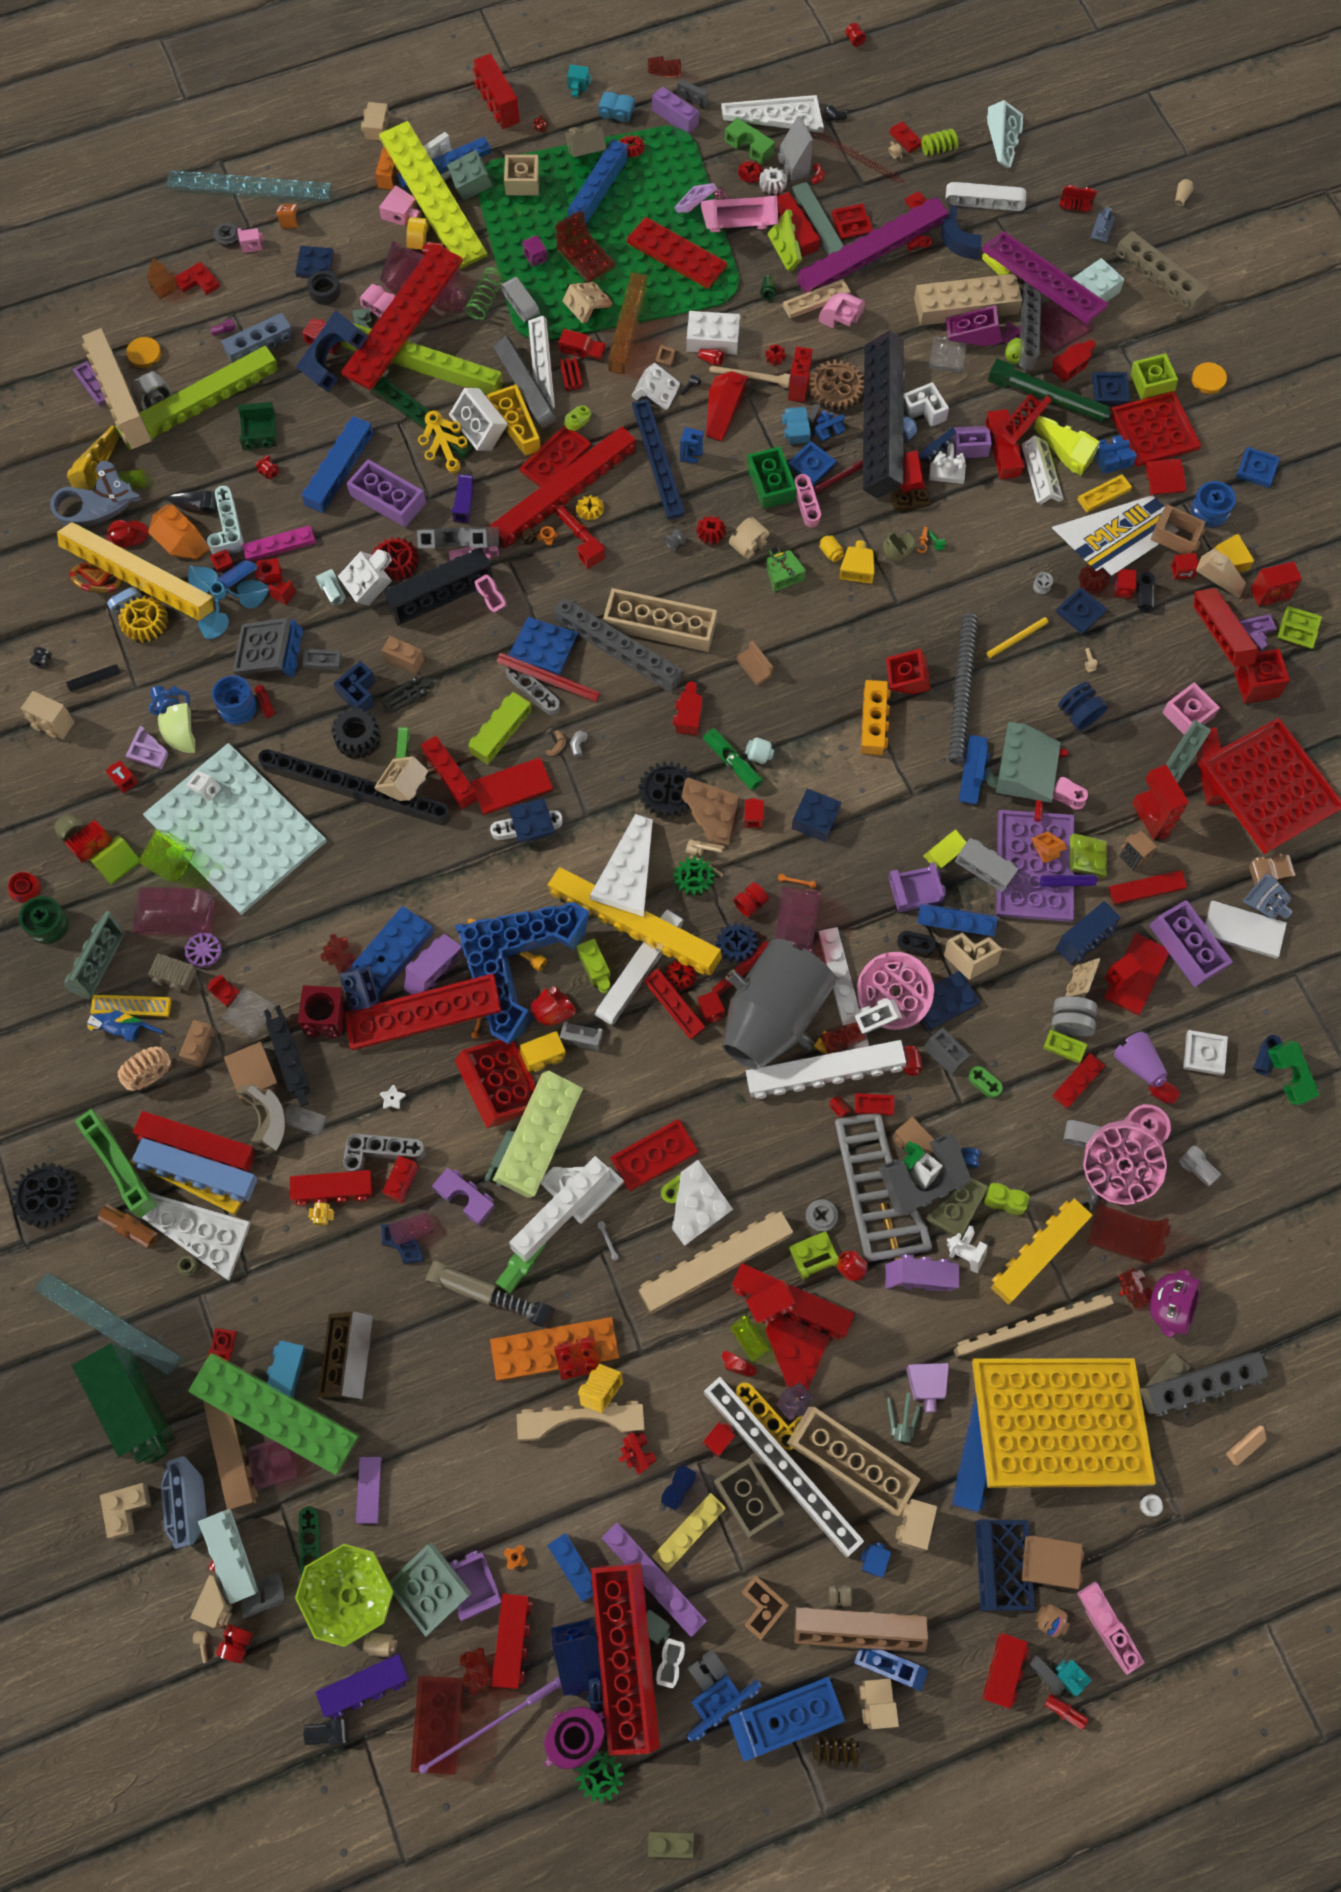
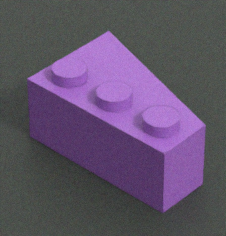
[404,934,462,995]
[885,1255,959,1291]

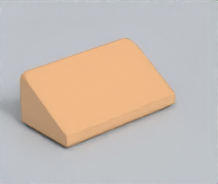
[1226,1426,1266,1466]

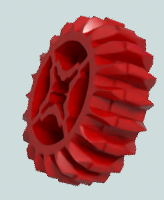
[371,536,419,583]

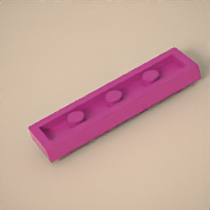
[242,525,316,562]

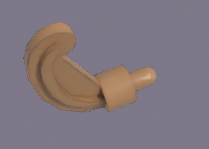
[546,730,566,756]

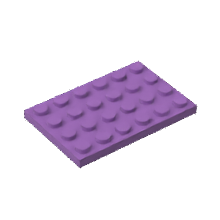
[996,810,1074,922]

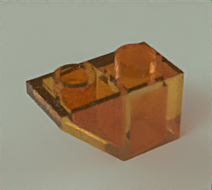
[147,258,177,300]

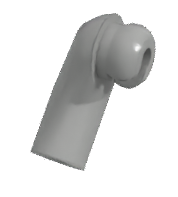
[570,730,587,758]

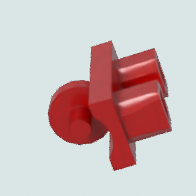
[618,1432,656,1475]

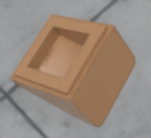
[655,344,678,366]

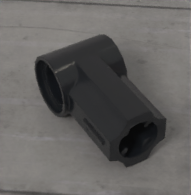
[1136,572,1155,611]
[303,1719,349,1745]

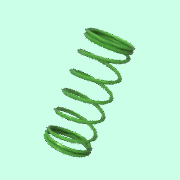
[465,268,504,320]

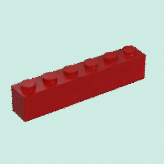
[1193,588,1259,667]
[132,1111,257,1172]
[731,1263,855,1340]

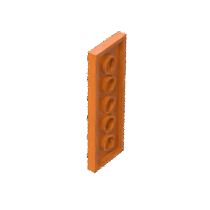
[490,1317,619,1381]

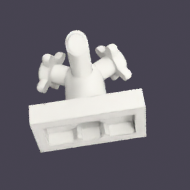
[929,443,966,484]
[947,1225,988,1274]

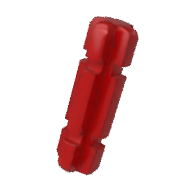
[254,685,275,718]

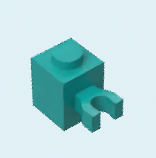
[567,64,592,98]
[1055,1660,1092,1696]

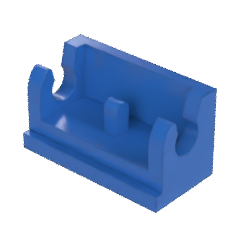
[680,427,704,463]

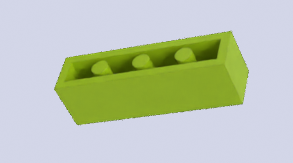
[468,692,532,765]

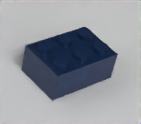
[1055,901,1120,965]

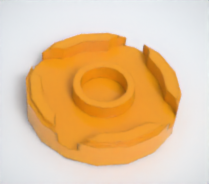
[126,337,161,368]
[1192,362,1227,394]

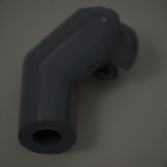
[824,104,847,120]

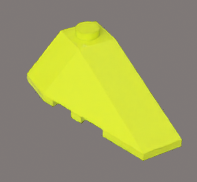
[1034,415,1100,476]

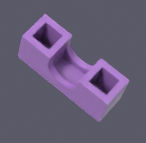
[432,1168,496,1227]

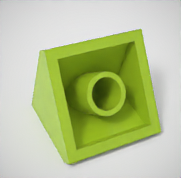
[89,835,141,885]

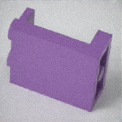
[888,862,946,913]
[449,1551,502,1621]

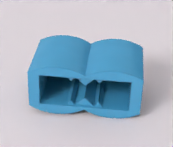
[598,92,635,122]
[782,407,810,444]

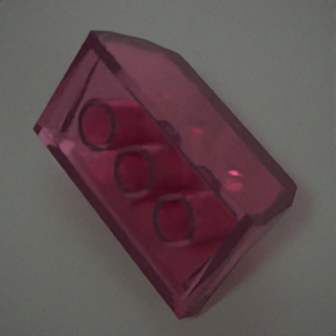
[133,887,214,935]
[774,887,821,952]

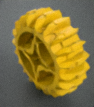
[118,595,168,643]

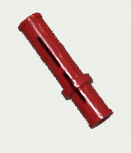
[554,505,593,543]

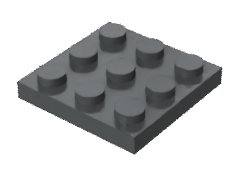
[232,618,291,675]

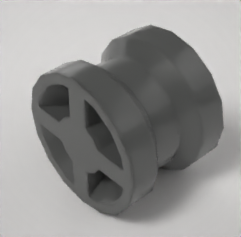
[664,529,686,551]

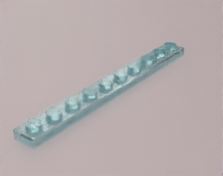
[167,170,332,201]

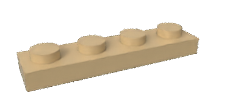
[783,279,850,319]

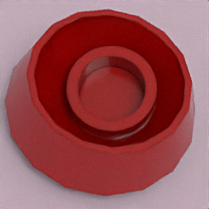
[7,872,41,903]

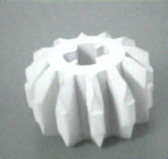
[759,167,787,196]

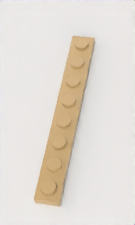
[954,1294,1114,1358]

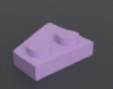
[674,183,717,213]
[126,726,168,770]

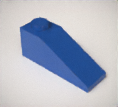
[854,1648,928,1692]

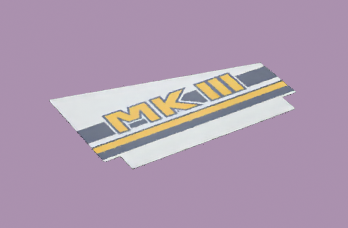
[1052,495,1179,575]

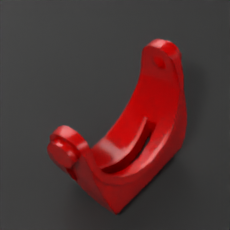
[721,1351,757,1377]

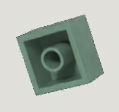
[447,150,493,201]

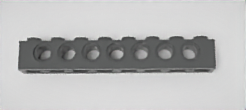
[553,598,682,693]

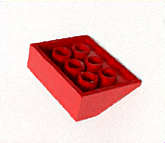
[454,1040,536,1129]

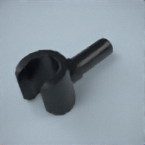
[680,374,701,395]

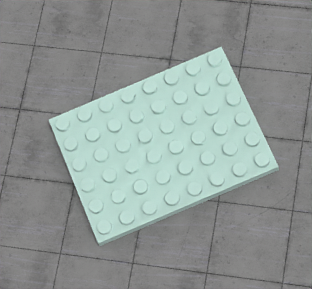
[143,743,327,915]

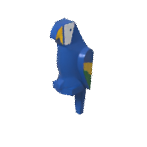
[87,1010,163,1042]

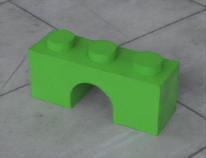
[724,118,775,165]

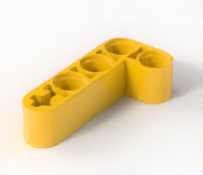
[735,1382,803,1452]

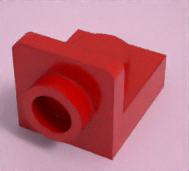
[207,974,241,1008]

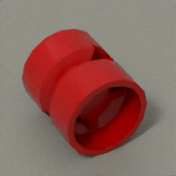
[733,882,769,917]
[215,1624,254,1664]

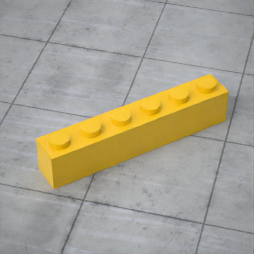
[991,1198,1092,1305]

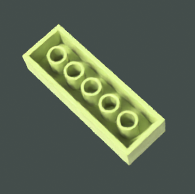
[493,1071,583,1198]

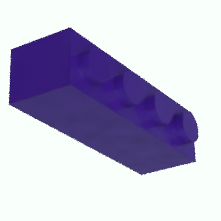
[316,1654,410,1720]

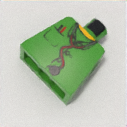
[766,547,806,592]

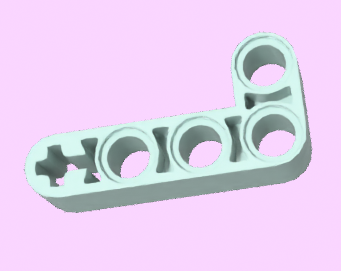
[207,486,244,554]

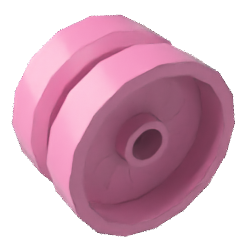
[1124,1104,1171,1144]

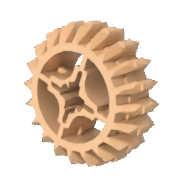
[118,1046,171,1091]

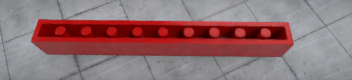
[489,426,636,549]

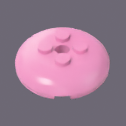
[857,952,934,1030]

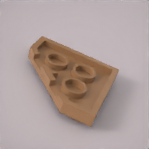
[682,778,739,847]

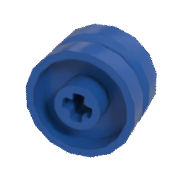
[1191,481,1236,528]

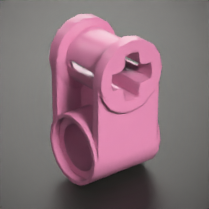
[1053,777,1088,810]

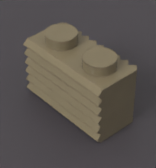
[148,953,196,992]

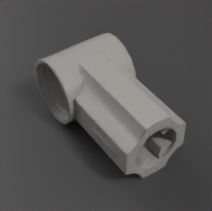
[1179,1146,1221,1187]

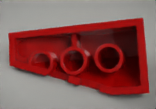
[706,371,748,442]

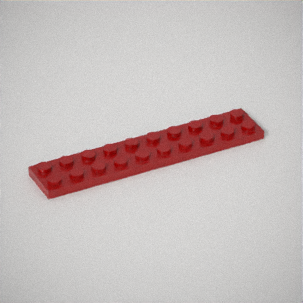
[341,243,463,391]

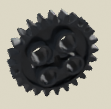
[638,761,696,819]
[10,1162,79,1228]

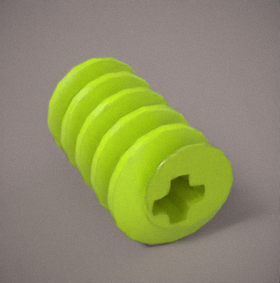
[922,128,958,156]

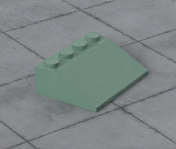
[996,722,1060,803]
[64,911,125,1000]

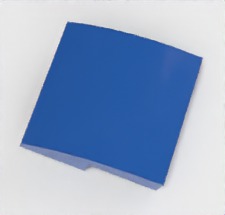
[214,560,257,588]

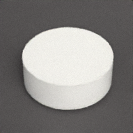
[1140,1494,1163,1517]

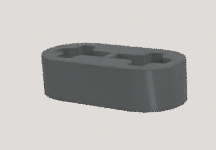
[1028,1655,1066,1696]

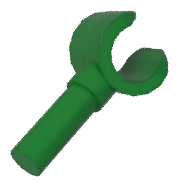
[927,530,946,550]

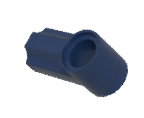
[1253,1035,1282,1076]

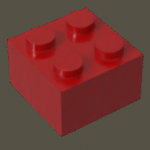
[1250,561,1302,606]

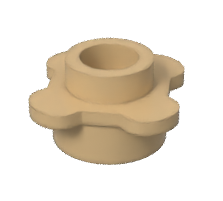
[888,141,903,159]

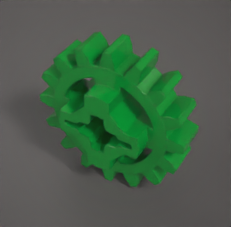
[674,856,715,897]
[576,1750,624,1803]

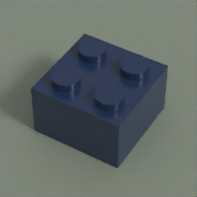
[791,788,842,842]

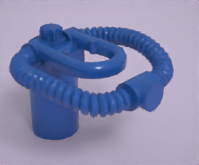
[148,686,191,716]

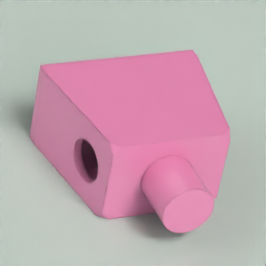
[379,185,422,226]

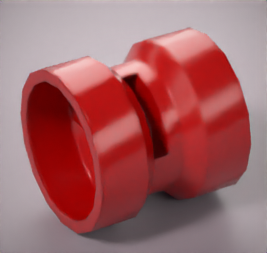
[845,23,866,47]

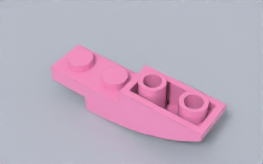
[1077,1582,1145,1675]

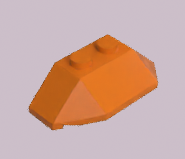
[148,504,211,560]

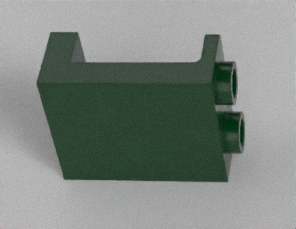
[238,402,277,450]

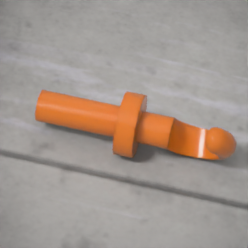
[917,527,928,553]

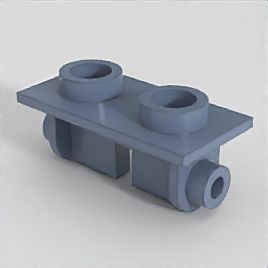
[1091,207,1115,242]

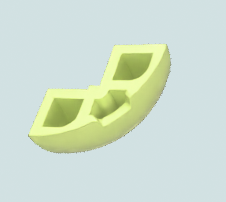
[158,703,195,753]

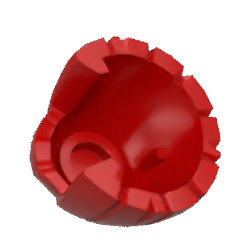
[531,986,577,1025]

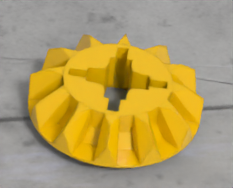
[576,494,604,520]

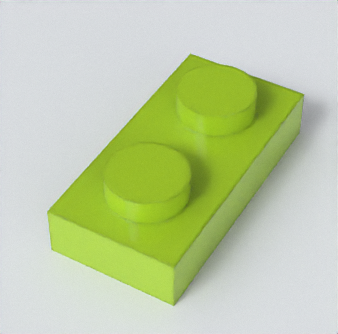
[1043,1029,1087,1064]

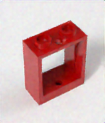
[788,346,813,403]

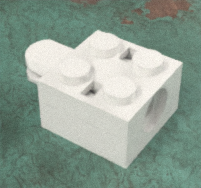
[338,549,391,606]

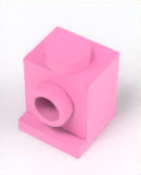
[238,228,264,253]

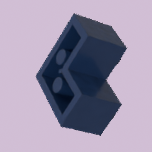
[333,660,376,712]

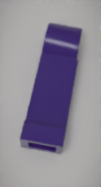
[452,474,473,523]

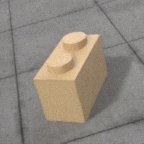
[361,102,389,141]

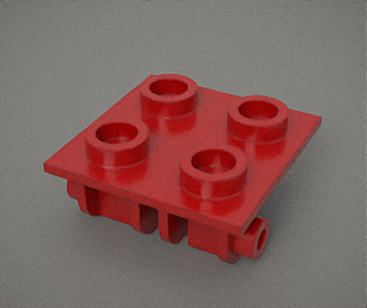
[1059,185,1097,212]
[554,1336,600,1380]

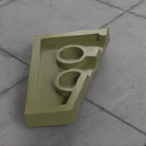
[924,1177,988,1239]

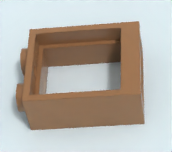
[1150,504,1206,554]

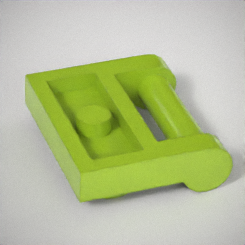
[789,1231,839,1280]

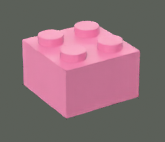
[1162,682,1220,735]

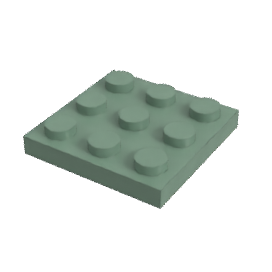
[389,1542,472,1637]

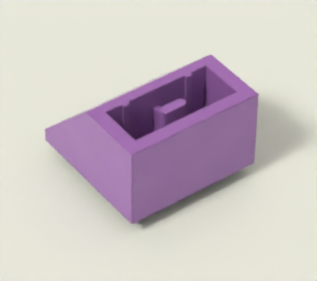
[950,426,992,459]

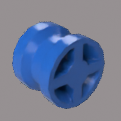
[961,1147,981,1169]

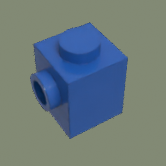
[860,1542,891,1578]

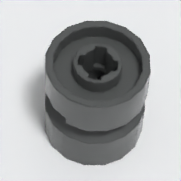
[687,1649,728,1692]

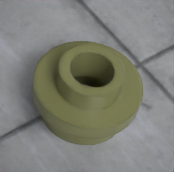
[177,1255,198,1276]

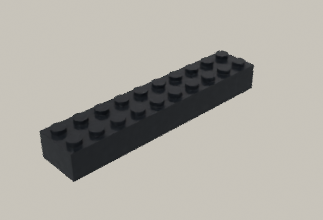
[863,330,904,498]

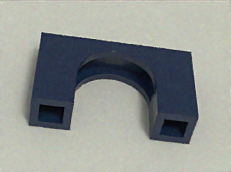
[296,310,368,393]

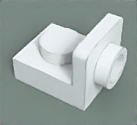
[186,771,221,801]

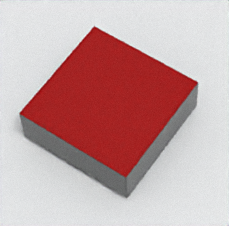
[808,404,820,429]

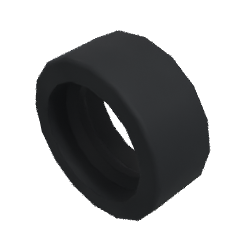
[307,270,341,304]

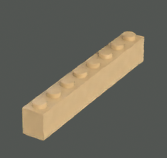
[639,1211,793,1314]

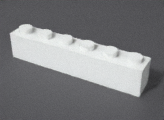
[509,1156,611,1263]

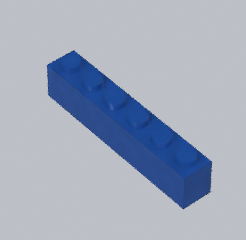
[568,139,628,229]
[302,416,374,513]
[951,1392,988,1513]

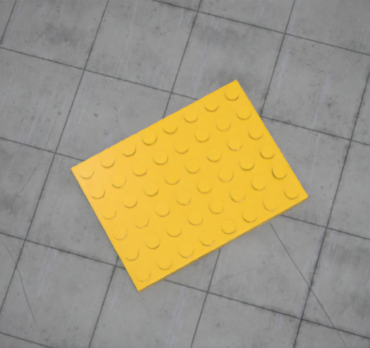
[972,1358,1156,1488]

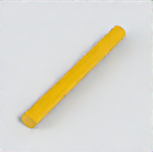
[987,617,1049,658]

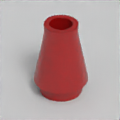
[698,348,724,366]

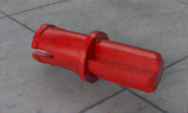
[1044,1693,1088,1730]

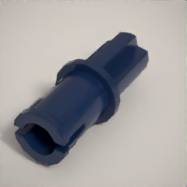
[587,1677,604,1714]

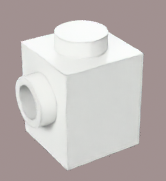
[910,1153,942,1190]

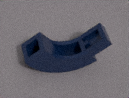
[941,206,982,260]

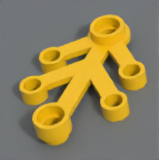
[418,410,468,474]

